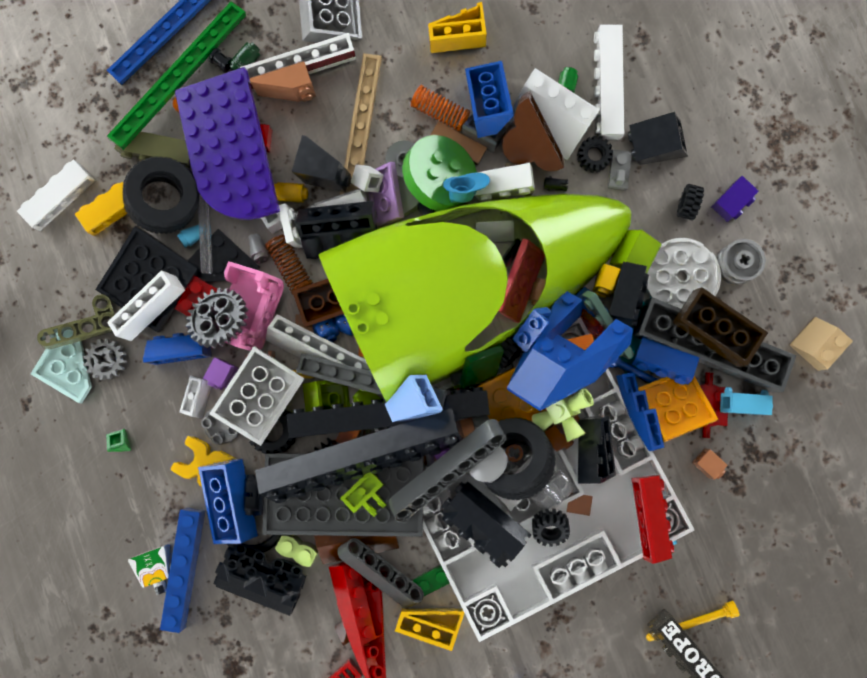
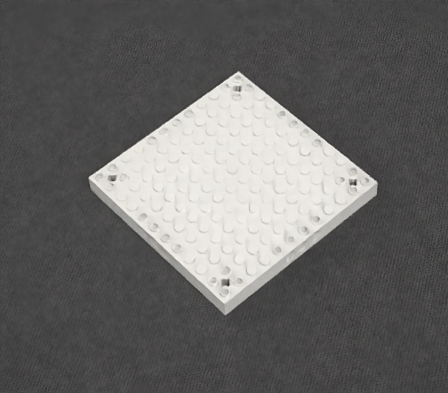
[374,317,695,642]

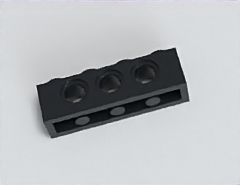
[295,201,378,238]

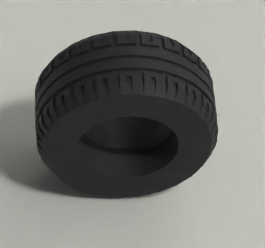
[123,156,200,234]
[483,417,556,500]

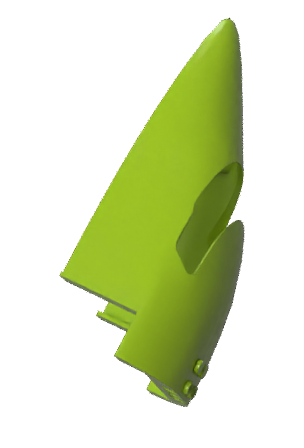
[318,194,632,403]

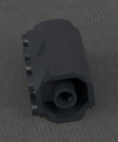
[441,481,531,568]
[213,544,307,616]

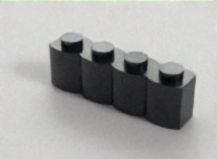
[300,224,378,259]

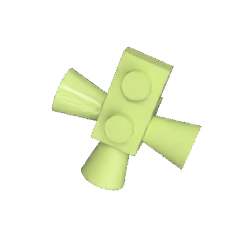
[532,388,594,442]

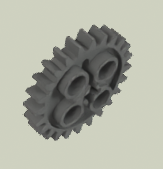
[186,288,248,349]

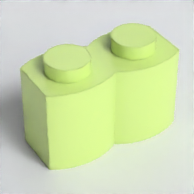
[275,535,318,567]

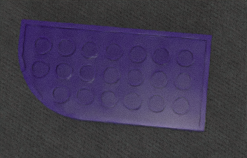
[175,67,280,220]

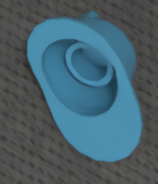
[443,172,490,203]

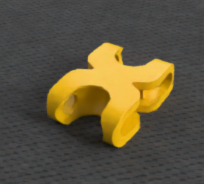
[171,436,236,487]

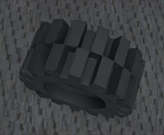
[577,136,613,173]
[677,183,704,221]
[499,334,524,369]
[532,508,570,547]

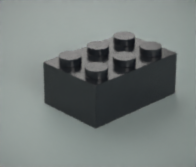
[609,261,649,328]

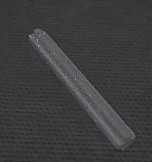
[198,195,213,274]

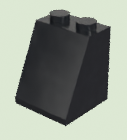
[628,112,688,165]
[292,135,351,192]

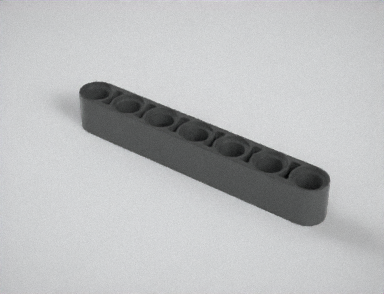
[388,419,506,522]

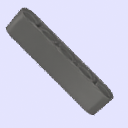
[338,538,424,608]

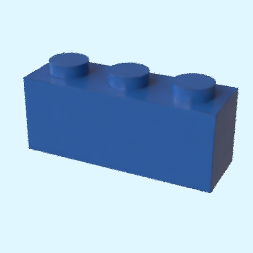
[632,338,700,385]

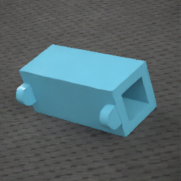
[720,387,773,415]

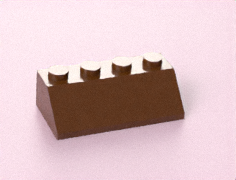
[292,279,344,328]
[314,535,399,565]

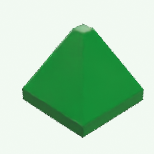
[106,429,131,452]

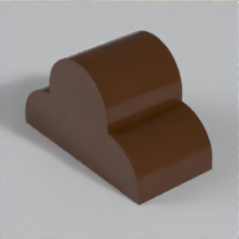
[502,91,564,172]

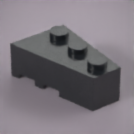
[578,416,616,484]

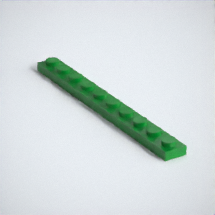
[107,1,246,150]

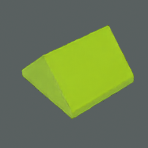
[610,230,662,273]

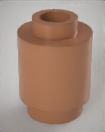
[528,278,546,306]

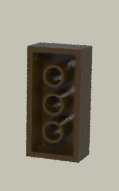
[672,287,768,367]

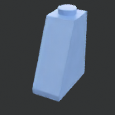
[385,375,443,422]

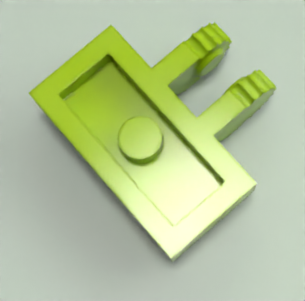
[340,472,387,517]

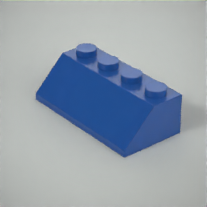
[465,61,514,138]
[198,459,258,544]

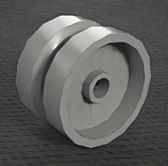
[716,239,766,285]

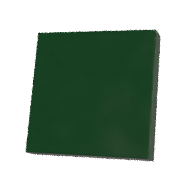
[459,345,504,389]

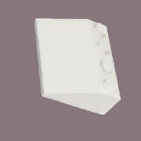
[509,68,600,160]
[209,346,305,446]

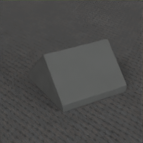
[461,114,507,154]

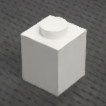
[351,165,384,193]

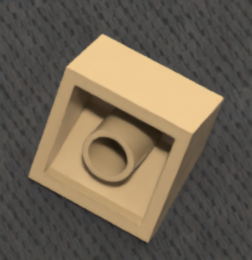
[789,317,853,371]

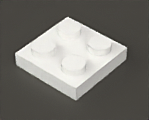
[279,203,303,249]

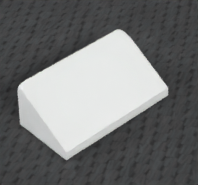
[475,220,514,243]
[179,376,212,418]

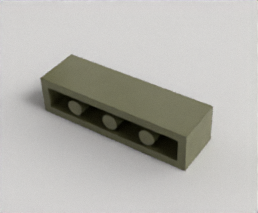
[114,132,192,169]

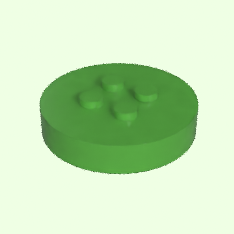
[402,135,477,211]

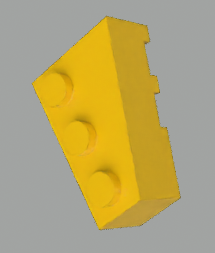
[428,2,487,53]
[395,608,464,651]

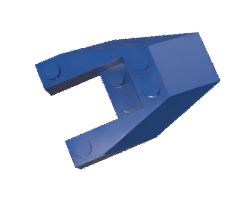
[507,291,633,411]

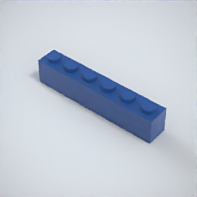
[160,508,206,633]

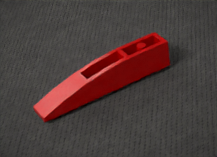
[329,561,386,678]

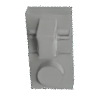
[608,150,632,190]

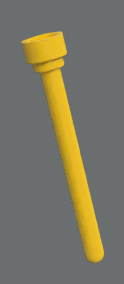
[646,601,739,641]

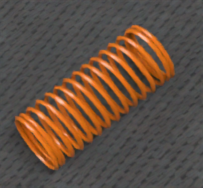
[411,85,471,132]

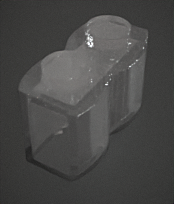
[530,469,577,512]

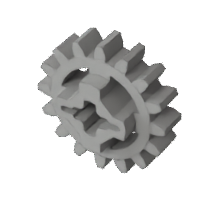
[83,338,127,380]

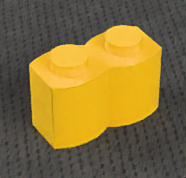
[592,264,621,299]

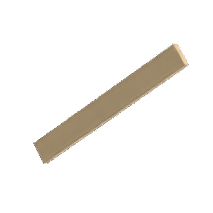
[340,53,382,194]

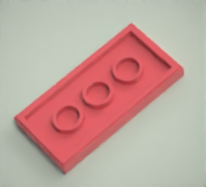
[498,238,545,323]

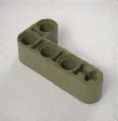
[37,294,115,349]

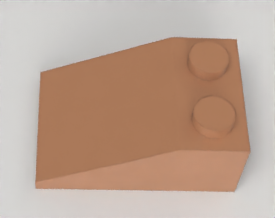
[249,61,316,102]

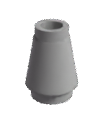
[248,234,269,263]

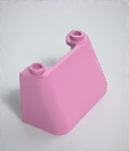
[219,261,284,351]

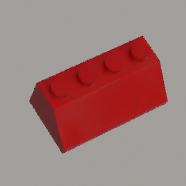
[631,475,674,564]

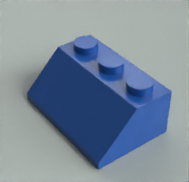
[143,333,212,365]

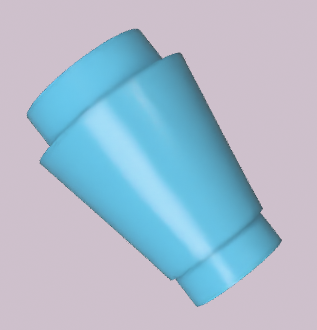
[177,223,207,248]

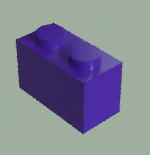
[711,176,759,222]

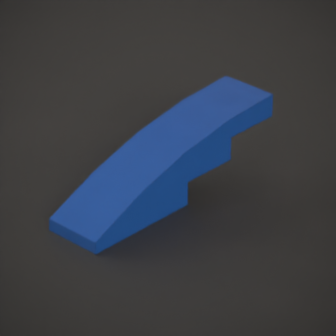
[616,372,665,451]

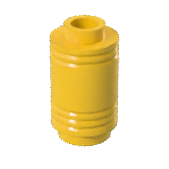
[274,182,308,203]

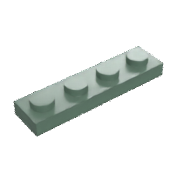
[582,290,635,359]

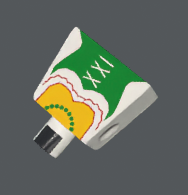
[128,544,172,595]

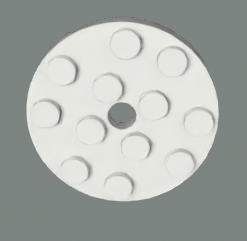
[647,238,721,308]

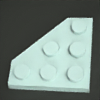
[31,329,92,403]

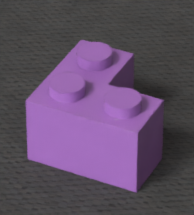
[203,357,239,390]

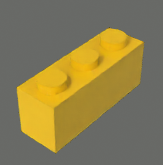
[75,182,128,236]

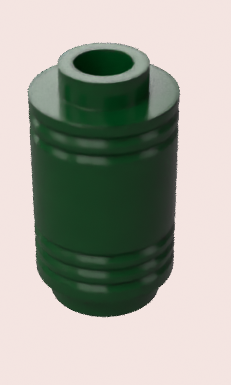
[228,42,261,70]

